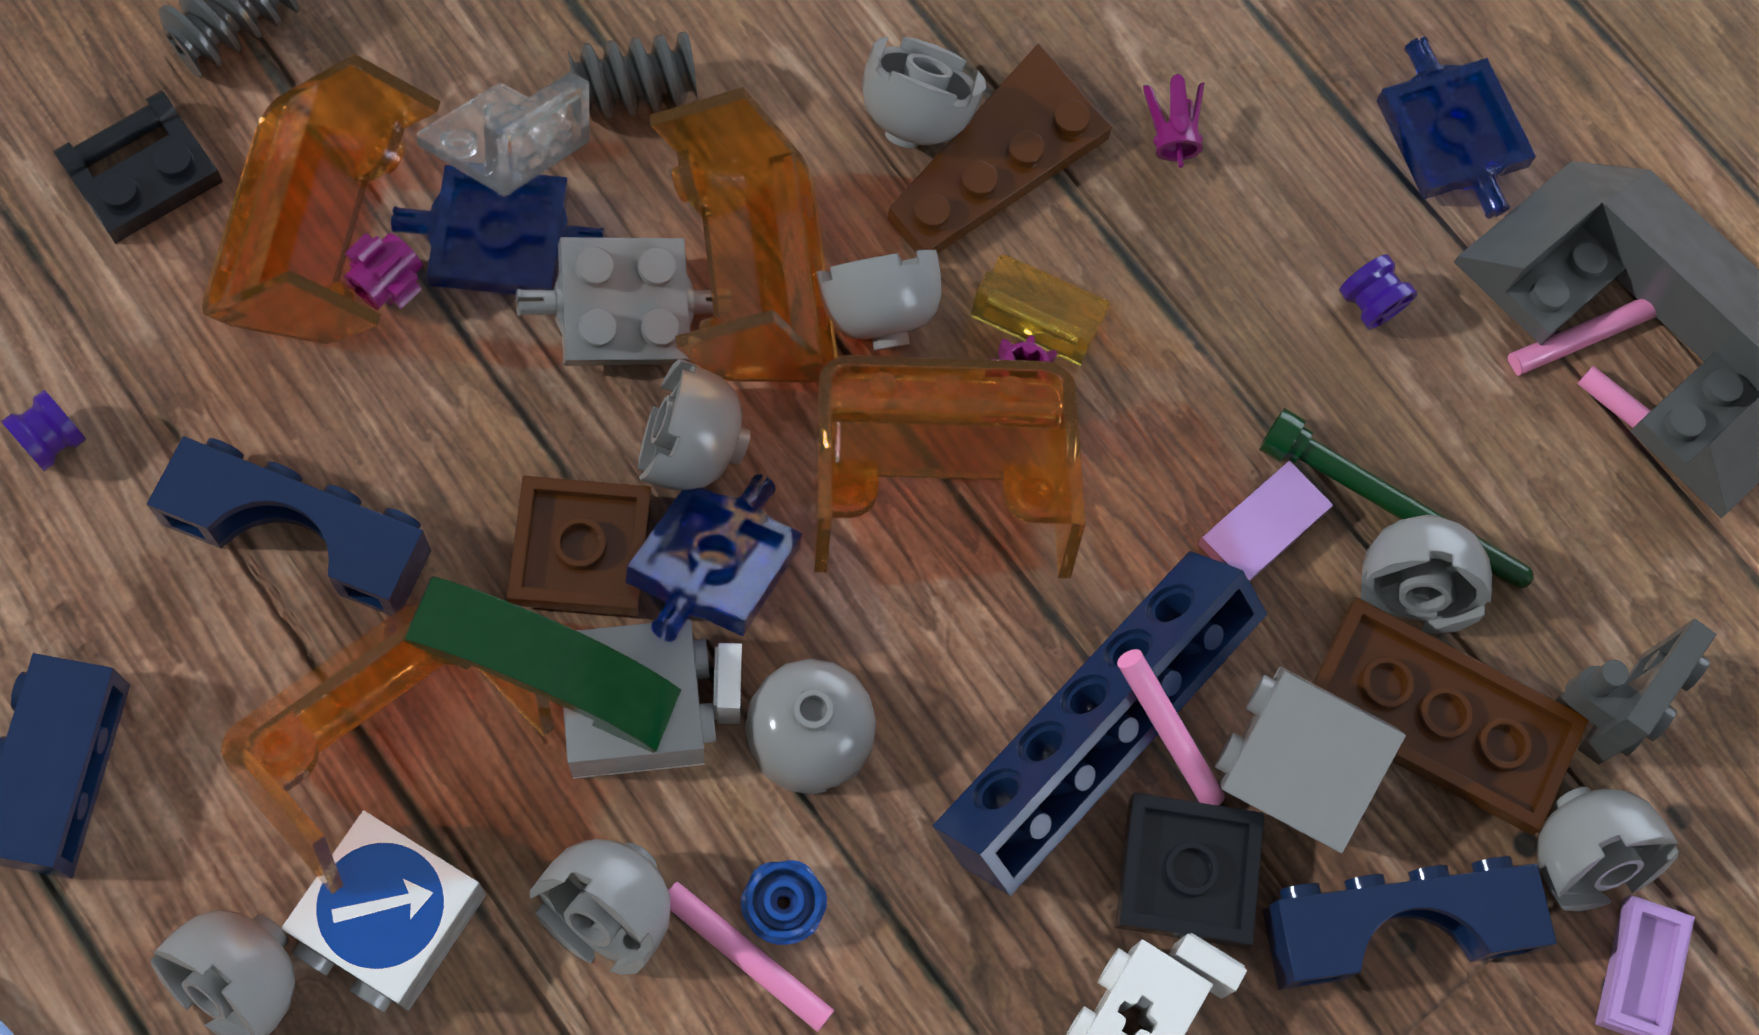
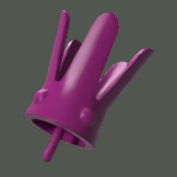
[1143,73,1205,168]

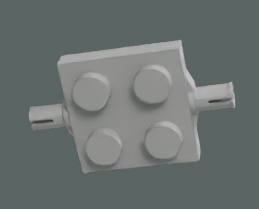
[516,237,730,366]

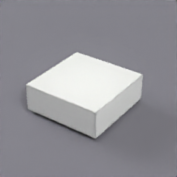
[713,643,742,724]
[1168,933,1247,999]

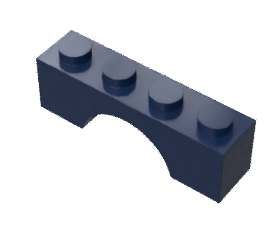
[147,436,431,619]
[1262,856,1557,990]

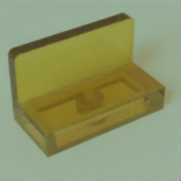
[970,254,1109,367]

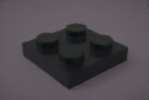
[1115,792,1264,949]

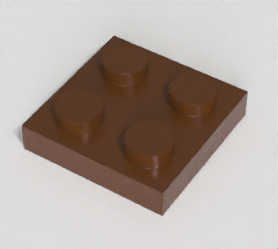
[507,475,652,616]

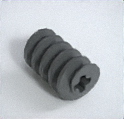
[158,0,299,79]
[568,31,697,122]

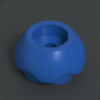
[741,860,827,945]

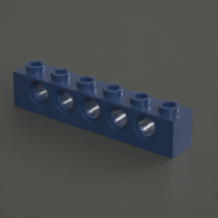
[932,551,1267,896]

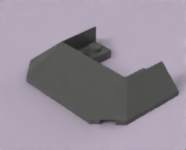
[1454,161,1759,518]

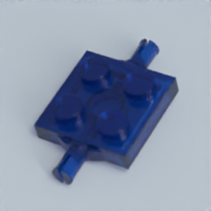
[1376,36,1536,219]
[391,165,605,295]
[625,474,802,642]

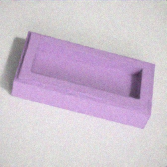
[1198,461,1333,582]
[1595,895,1695,1035]

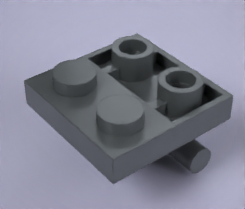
[1555,618,1717,765]

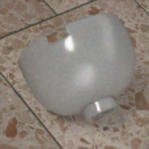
[862,37,986,149]
[816,250,942,351]
[638,359,750,491]
[1361,515,1492,634]
[745,658,877,795]
[1537,787,1679,912]
[530,839,671,975]
[151,910,295,1035]

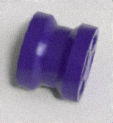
[1339,254,1418,330]
[1,390,87,472]

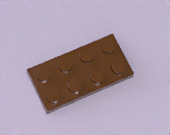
[1312,597,1589,835]

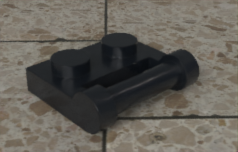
[53,90,223,244]

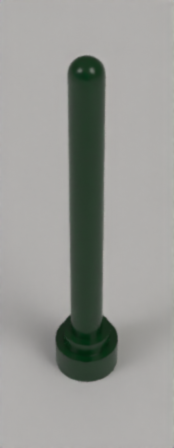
[1259,407,1534,588]

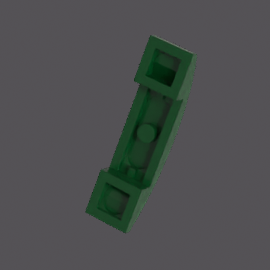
[402,576,682,753]

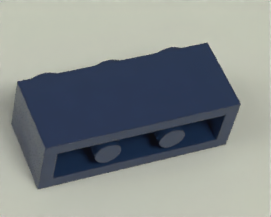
[0,653,130,879]

